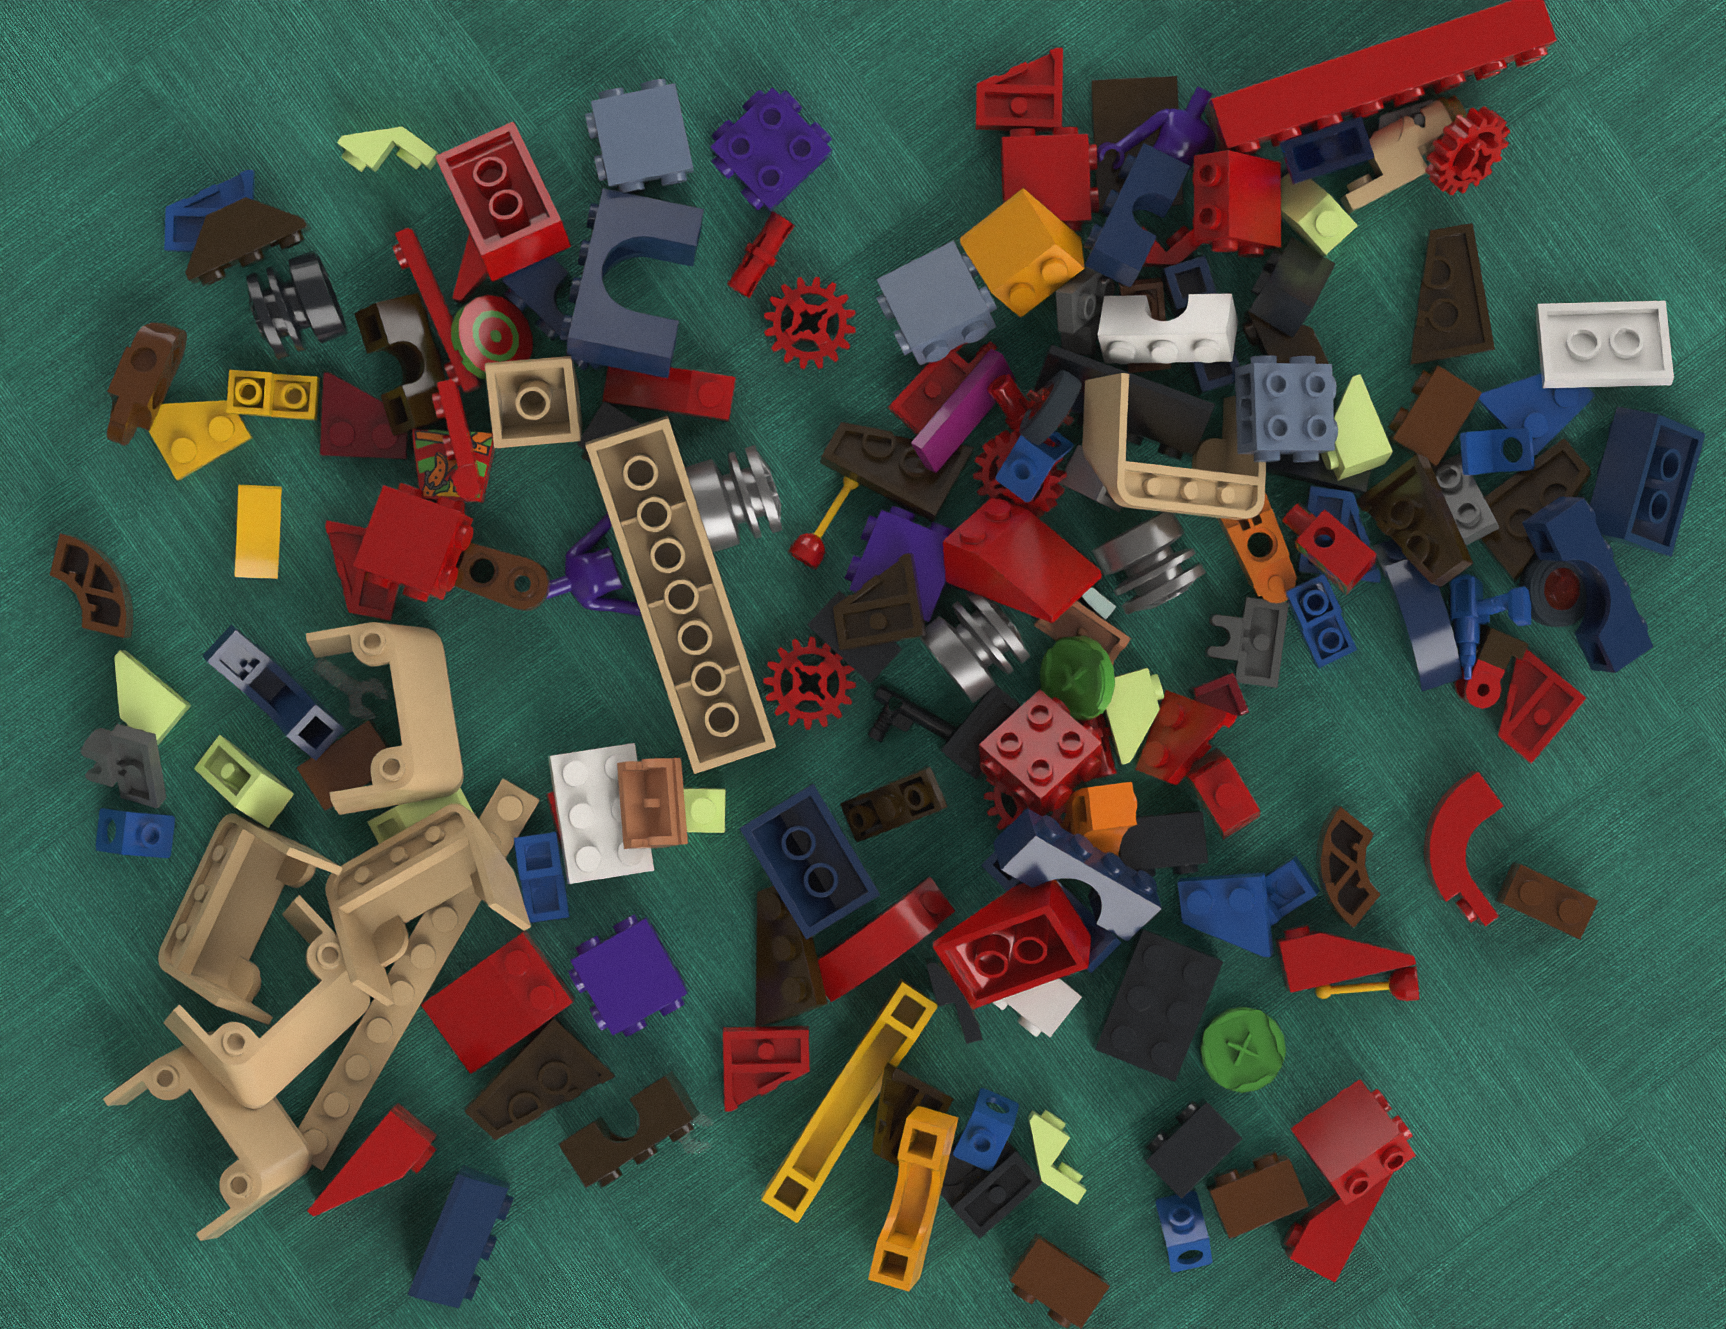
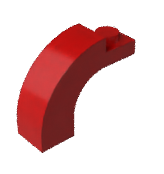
[1424,771,1503,926]
[818,877,955,1002]

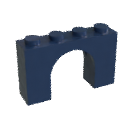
[560,188,704,378]

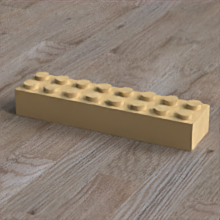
[585,415,776,774]

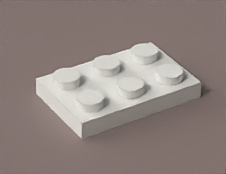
[1535,301,1674,388]
[548,743,654,884]

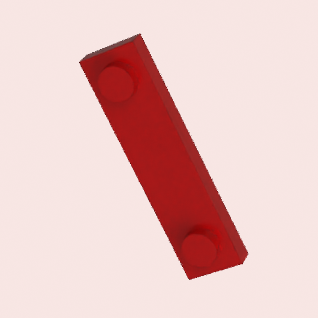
[392,227,482,394]

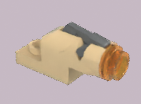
[1340,95,1467,214]

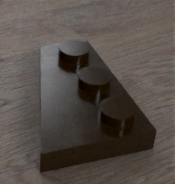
[820,422,974,522]
[1479,438,1591,584]
[1356,454,1473,587]
[756,886,828,1027]

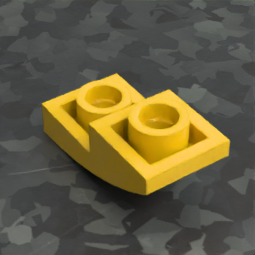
[226,370,320,421]
[234,484,282,579]

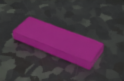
[911,349,1016,473]

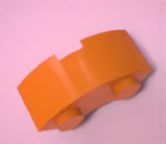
[1059,782,1137,857]

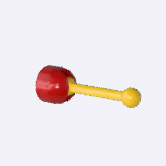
[787,476,859,570]
[1315,966,1419,1001]

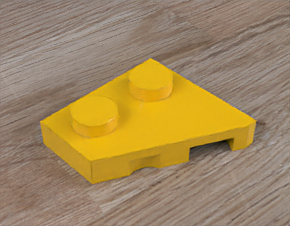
[149,400,253,481]

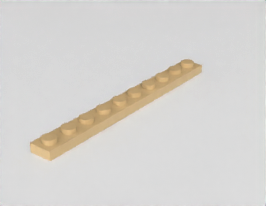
[298,778,540,1171]

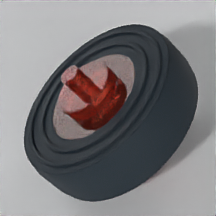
[1019,370,1081,445]
[1519,555,1587,627]

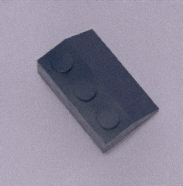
[1589,407,1705,557]
[739,784,880,939]
[407,1165,514,1308]

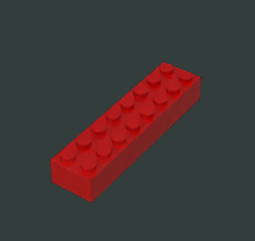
[1204,0,1557,155]

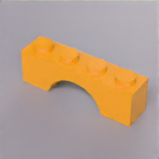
[868,1106,959,1292]

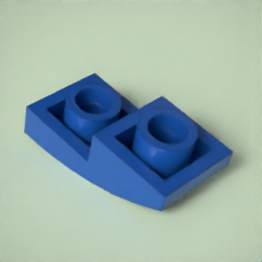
[1285,573,1357,668]

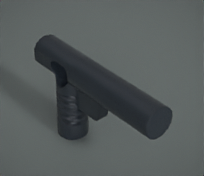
[867,684,955,743]

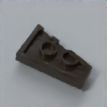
[1409,223,1495,365]
[464,1017,616,1140]

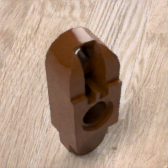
[107,322,187,446]
[454,543,550,611]

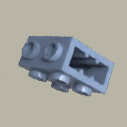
[585,79,694,194]
[876,241,997,366]
[1235,356,1338,462]

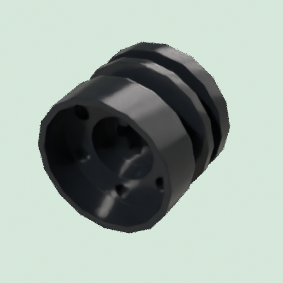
[246,250,348,360]

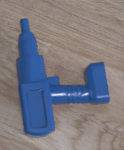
[1450,574,1531,680]

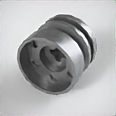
[685,445,783,552]
[1092,512,1206,615]
[919,591,1030,703]

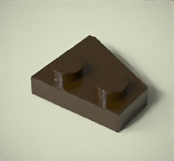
[833,553,927,651]
[872,1062,954,1167]

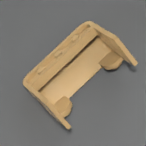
[1082,373,1266,520]
[306,622,464,815]
[325,804,531,1007]
[158,813,343,1025]
[163,895,370,1109]
[103,1031,313,1241]

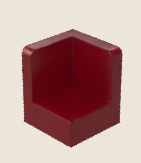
[1189,673,1249,716]

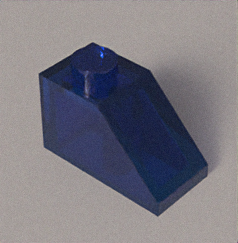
[1280,117,1375,185]

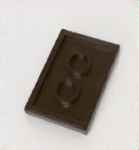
[1091,76,1183,210]

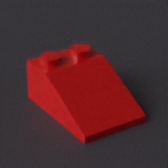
[435,121,571,282]
[943,496,1102,623]
[933,879,1091,1009]
[421,930,575,1074]
[307,1103,437,1217]

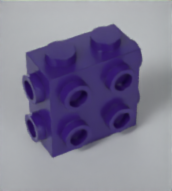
[710,87,832,213]
[844,506,954,622]
[568,914,689,1038]

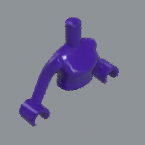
[1097,86,1216,170]
[545,512,642,617]

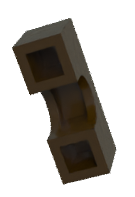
[354,293,446,436]
[558,1071,700,1188]

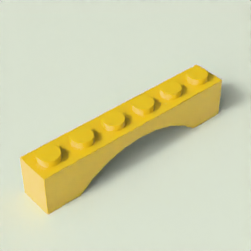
[761,979,938,1223]

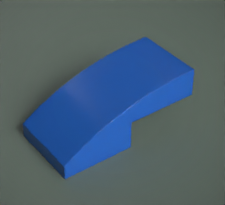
[514,832,570,923]
[1265,856,1320,926]

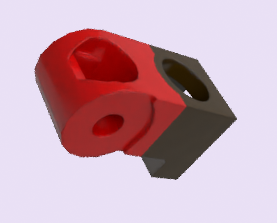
[1454,625,1529,709]

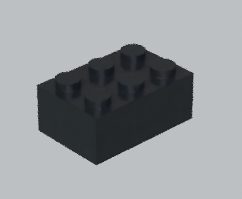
[1092,928,1223,1082]

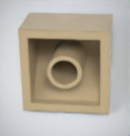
[485,356,583,448]

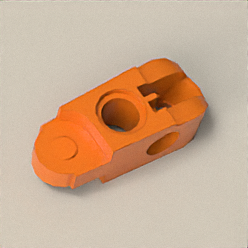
[1217,493,1298,604]

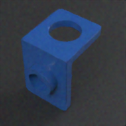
[1460,427,1535,475]
[996,431,1074,502]
[96,808,175,858]
[953,1088,1019,1171]
[1155,1191,1213,1272]

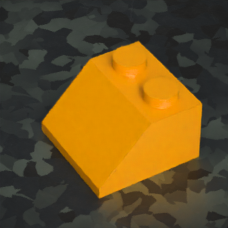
[960,188,1085,318]

